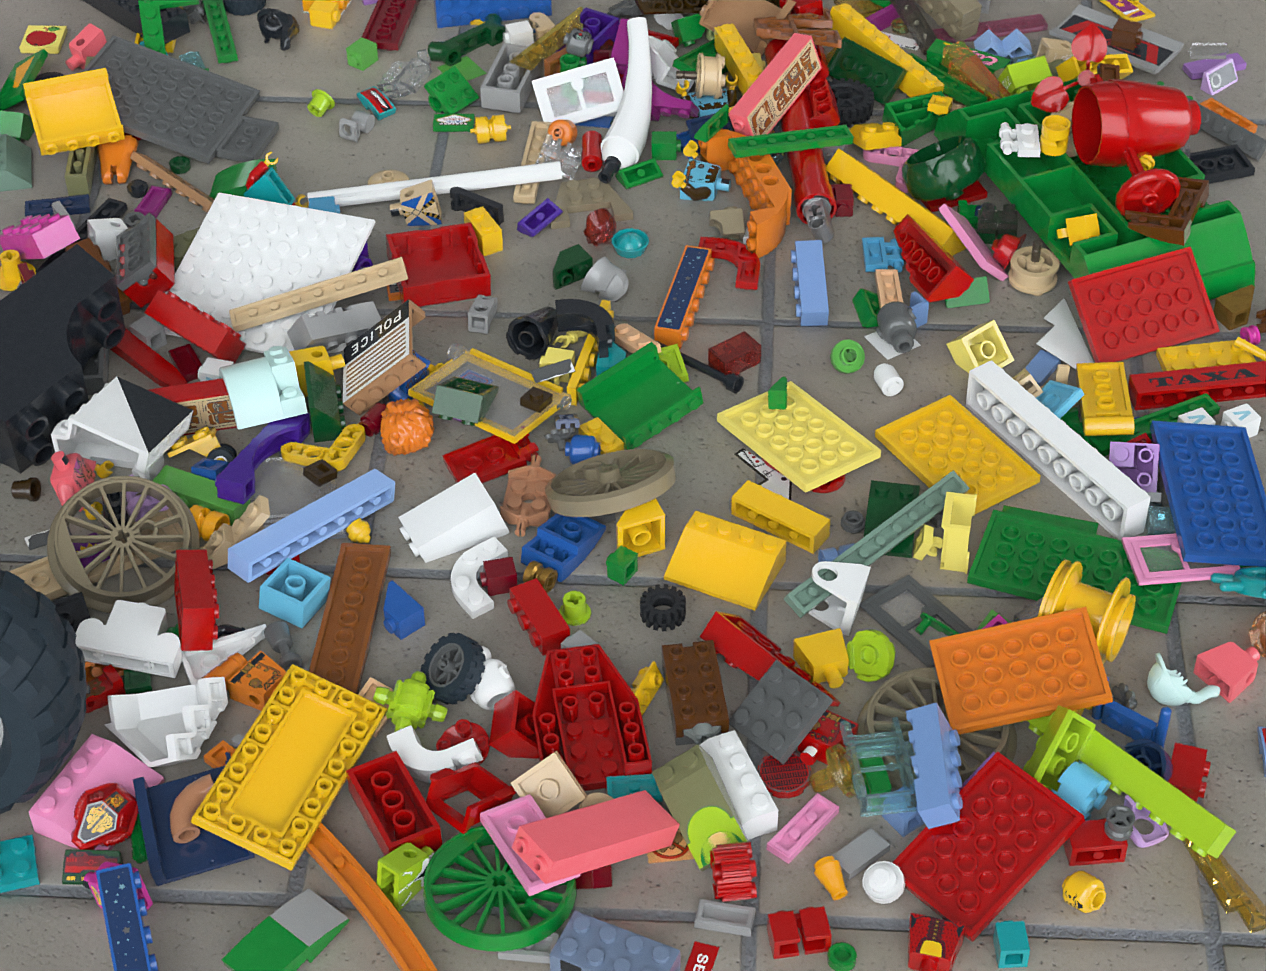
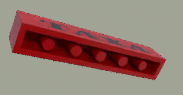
[1128,361,1266,411]

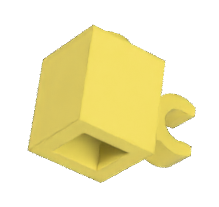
[539,347,575,385]

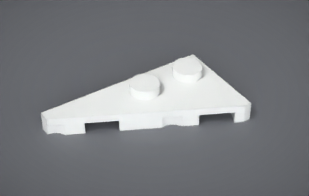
[181,624,266,685]

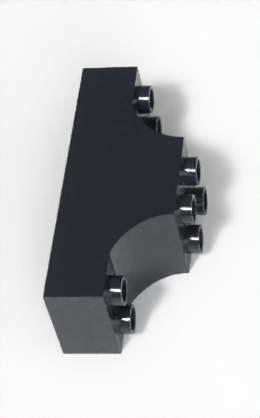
[0,244,126,474]

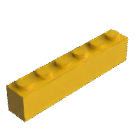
[714,24,763,95]

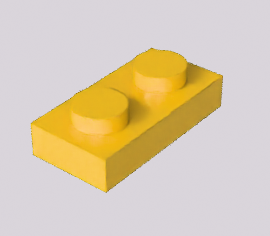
[578,417,624,455]

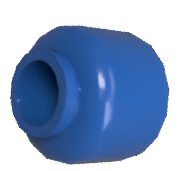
[565,435,601,465]

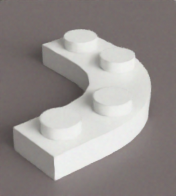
[451,536,508,619]

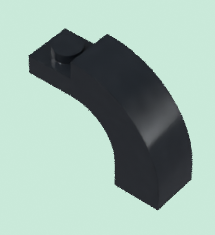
[555,299,615,358]

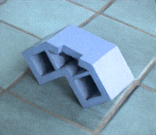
[974,29,1033,65]

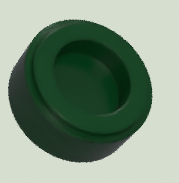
[169,156,191,174]

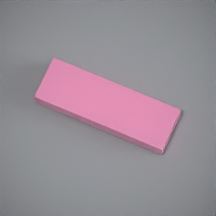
[766,793,839,864]

